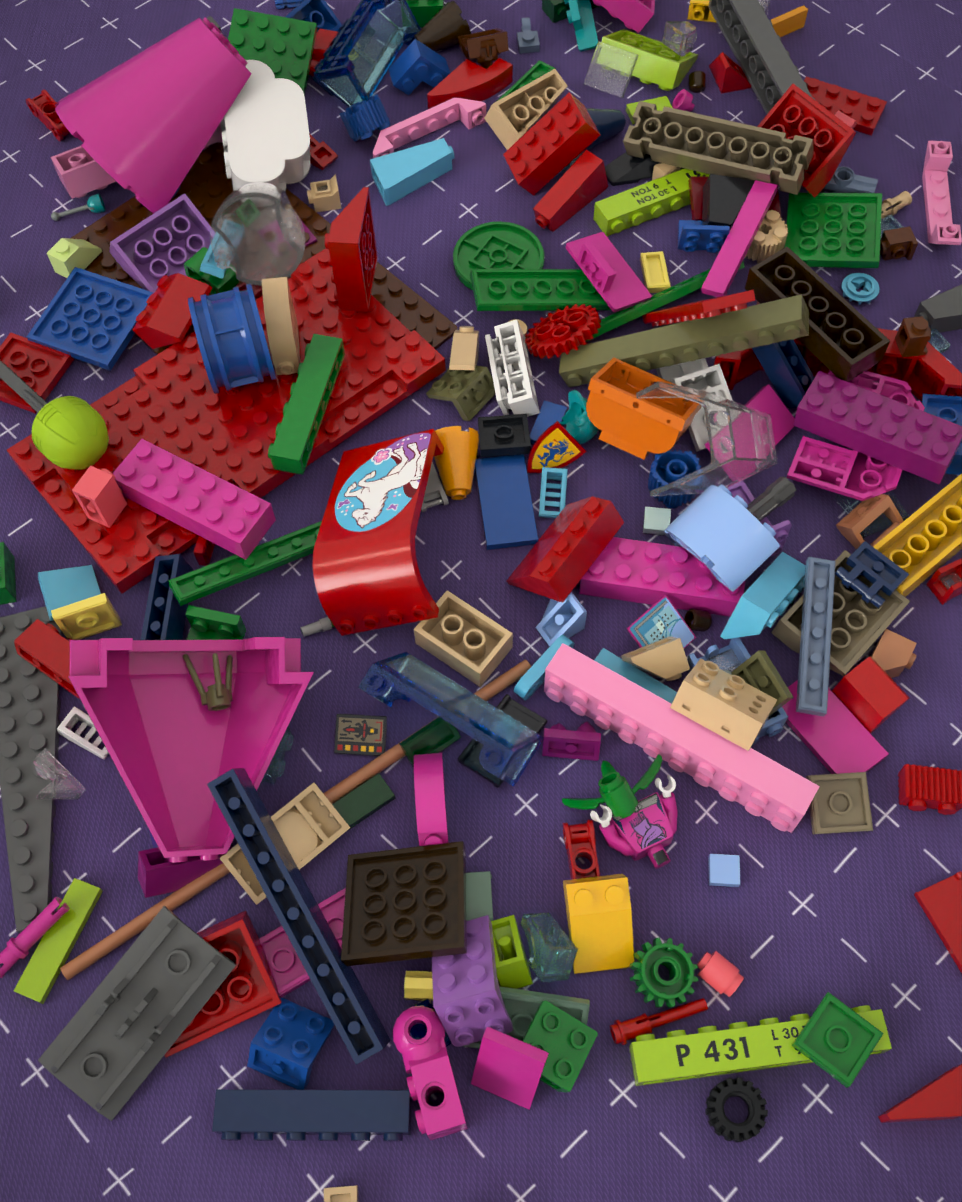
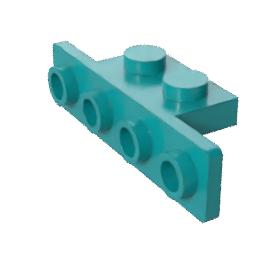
[564,0,599,52]

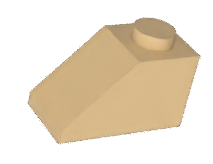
[621,636,690,681]

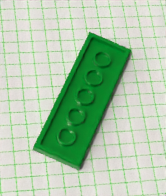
[470,269,611,311]

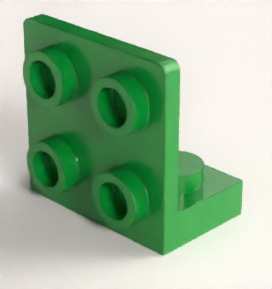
[185,605,246,640]
[522,1000,598,1092]

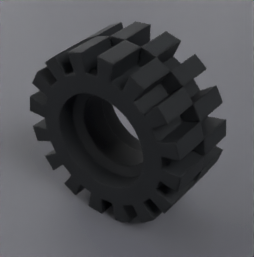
[705,1077,768,1142]

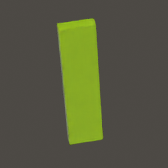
[14,878,103,1004]

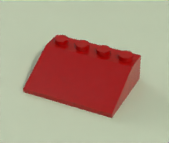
[757,84,856,198]
[325,187,378,312]
[507,496,625,603]
[165,910,282,1058]

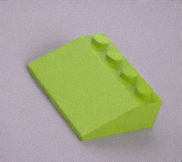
[596,29,698,91]

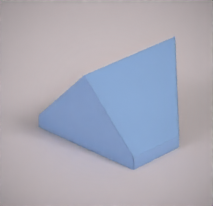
[535,592,587,646]

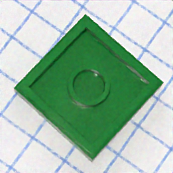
[792,992,884,1088]

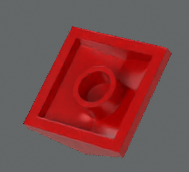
[832,656,910,734]

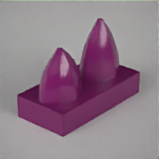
[542,721,601,761]

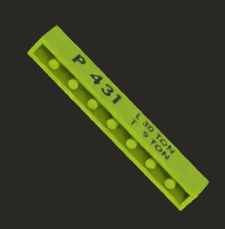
[593,168,710,236]
[629,1005,892,1086]

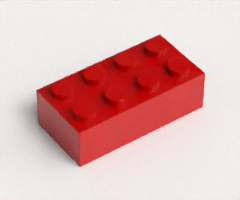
[503,92,600,196]

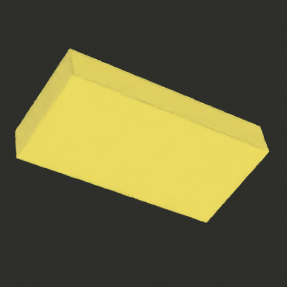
[640,251,671,293]

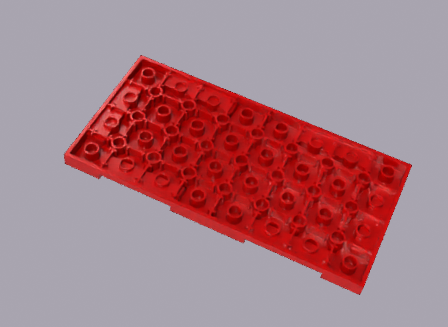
[7,248,446,594]

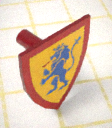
[527,421,587,473]

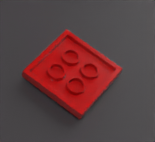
[0,333,74,414]

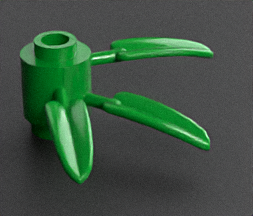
[562,754,663,818]

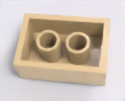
[414,590,513,687]

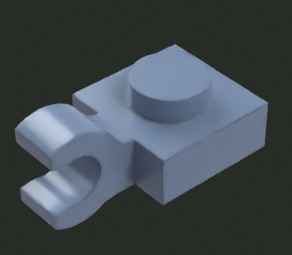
[517,17,540,54]

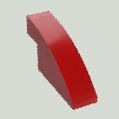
[427,58,513,109]

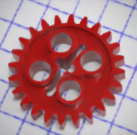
[524,304,601,359]

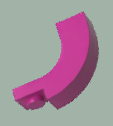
[414,753,449,846]

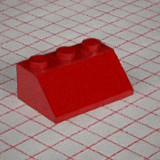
[132,273,212,349]

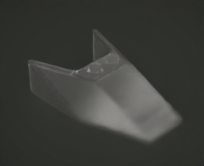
[636,381,778,496]

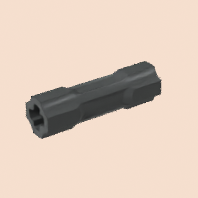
[746,477,796,521]

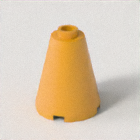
[434,426,479,500]

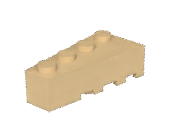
[484,69,567,150]

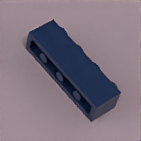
[752,339,815,408]
[141,554,193,640]

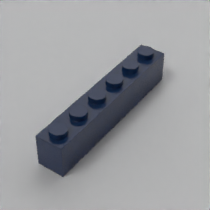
[212,1089,412,1141]

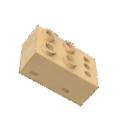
[670,659,777,751]

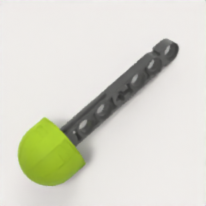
[0,360,109,470]

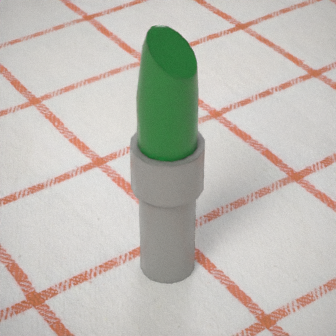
[300,617,335,637]

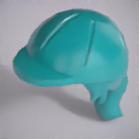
[560,390,599,445]

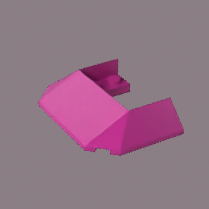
[787,370,925,501]

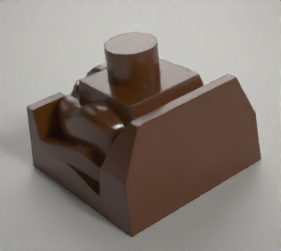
[458,28,509,69]

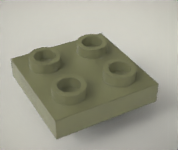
[731,650,794,716]

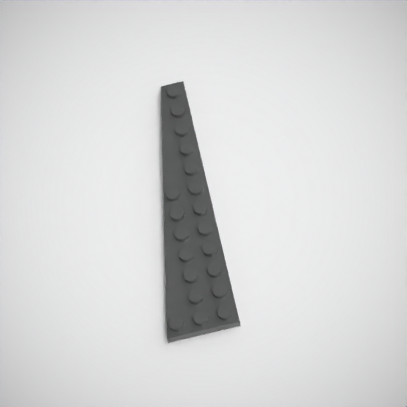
[0,606,64,934]

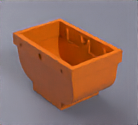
[586,358,705,460]

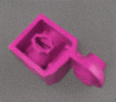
[393,1006,468,1141]

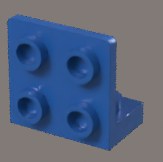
[678,220,730,253]
[247,998,334,1090]

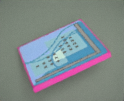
[627,595,696,648]

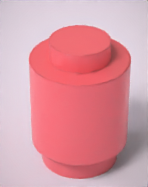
[697,951,744,997]

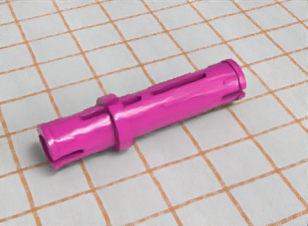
[0,896,70,978]

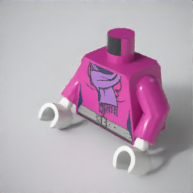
[590,775,678,869]

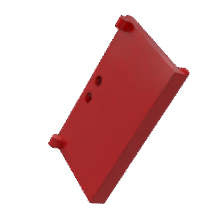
[914,871,962,973]

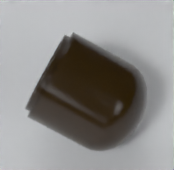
[689,71,706,93]
[684,609,712,632]

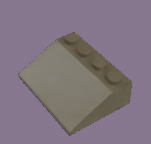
[771,550,910,676]

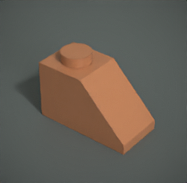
[871,629,917,678]

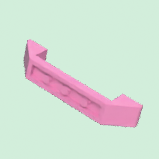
[373,97,486,158]
[922,141,962,245]

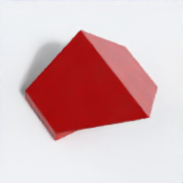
[709,52,751,94]

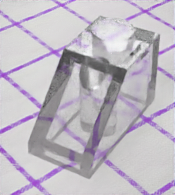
[662,21,697,56]

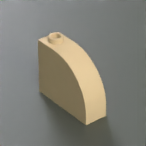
[262,277,300,375]

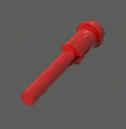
[610,998,708,1045]

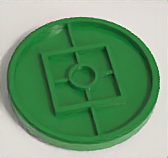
[453,221,544,290]

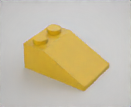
[563,874,634,974]

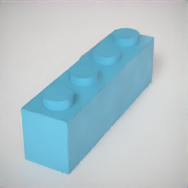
[720,552,806,639]

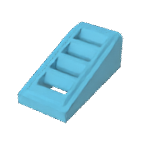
[539,467,568,518]

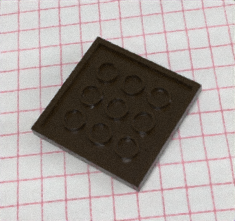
[341,841,467,966]

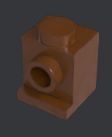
[880,226,918,261]
[895,316,931,358]

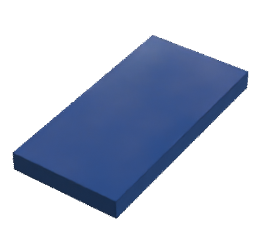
[475,454,538,550]

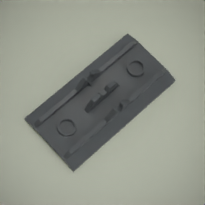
[38,906,237,1121]

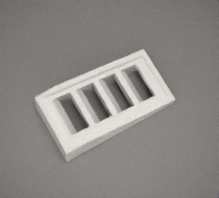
[57,706,109,760]

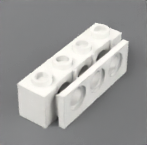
[485,320,540,417]

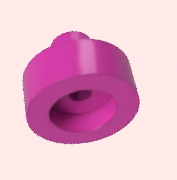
[672,89,695,112]

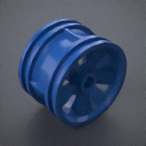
[188,283,276,394]

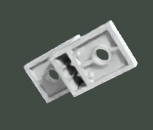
[656,358,737,451]

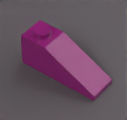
[138,845,232,898]

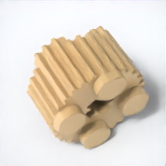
[744,210,788,263]

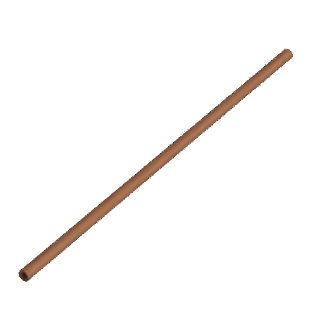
[60,660,531,980]

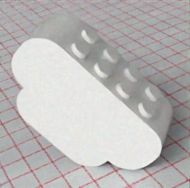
[220,60,310,206]

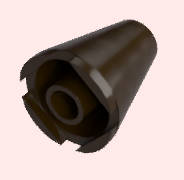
[414,0,471,52]

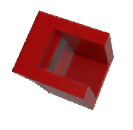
[926,558,962,605]

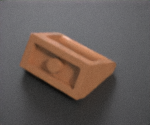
[836,494,904,549]

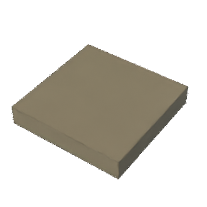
[806,772,873,834]

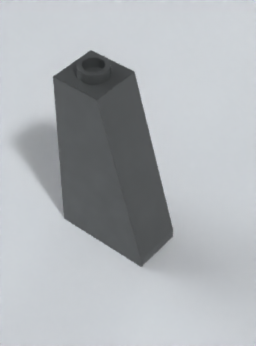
[914,284,962,334]

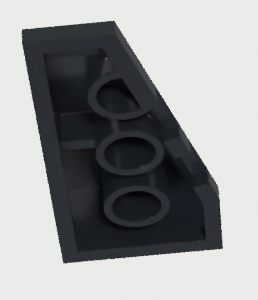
[605,152,684,186]

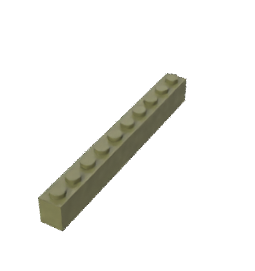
[559,294,809,387]

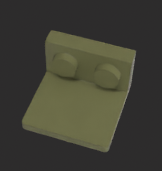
[426,366,496,421]

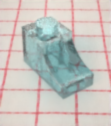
[520,913,578,982]

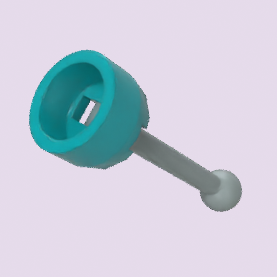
[51,193,106,221]

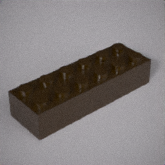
[745,247,890,382]

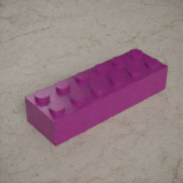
[793,371,962,485]

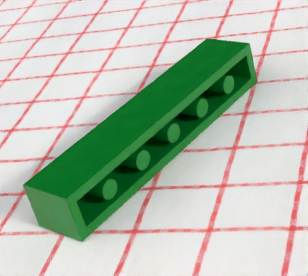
[268,334,345,475]

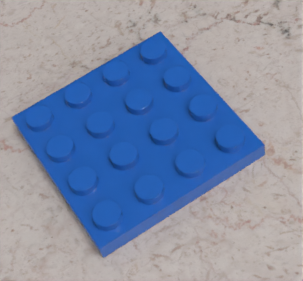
[27,267,153,371]

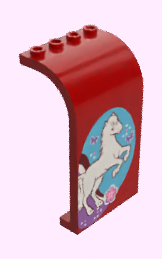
[313,429,444,636]

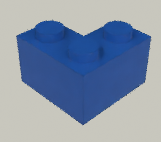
[388,39,450,95]

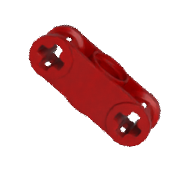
[26,89,70,141]
[562,820,600,880]

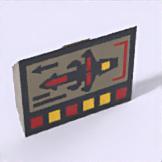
[334,714,387,756]

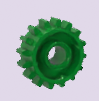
[629,938,698,1008]

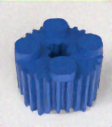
[339,94,391,142]
[648,449,702,509]

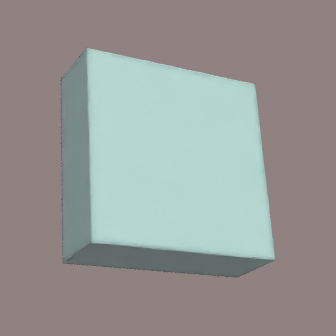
[643,507,671,535]

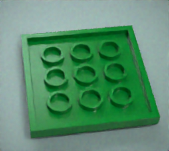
[228,8,318,96]
[784,193,882,268]

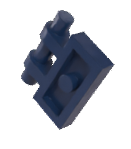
[835,541,909,609]

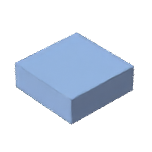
[708,854,740,887]

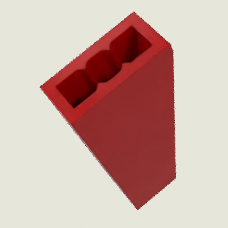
[533,149,608,232]

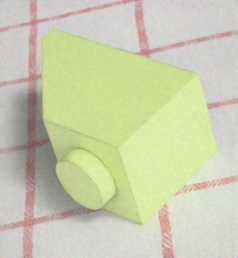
[47,238,102,278]

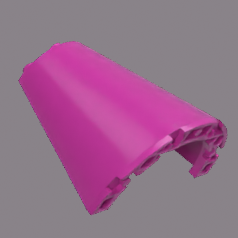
[55,17,252,214]

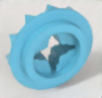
[841,273,880,305]

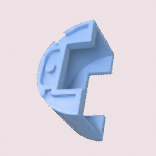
[664,484,780,592]

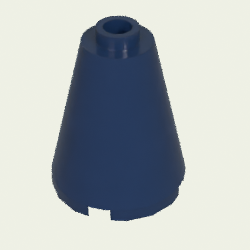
[581,108,626,153]

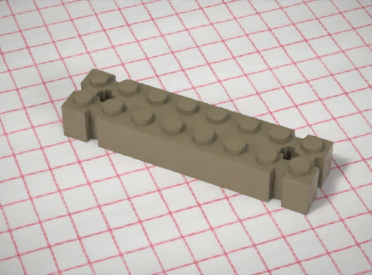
[623,101,814,195]

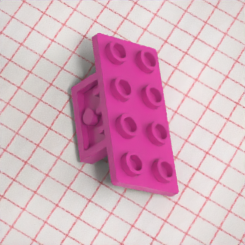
[565,232,652,312]

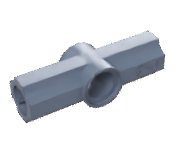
[823,166,878,193]

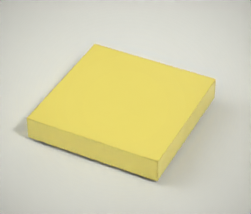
[51,593,122,640]

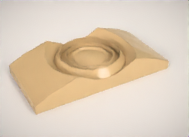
[220,782,350,905]

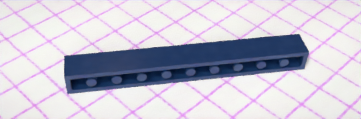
[207,768,391,1065]

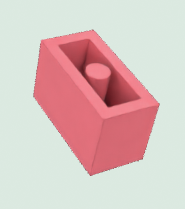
[72,465,127,528]

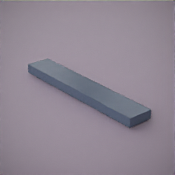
[796,557,836,717]

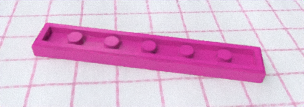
[701,180,778,297]

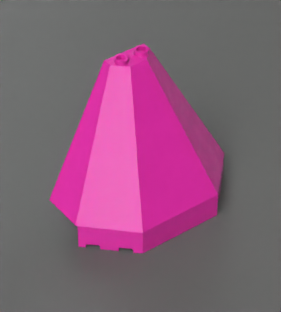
[68,637,314,862]

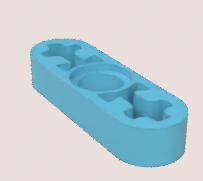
[514,635,575,700]

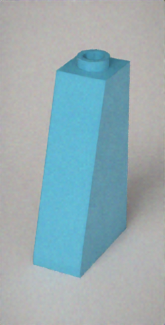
[370,138,455,206]

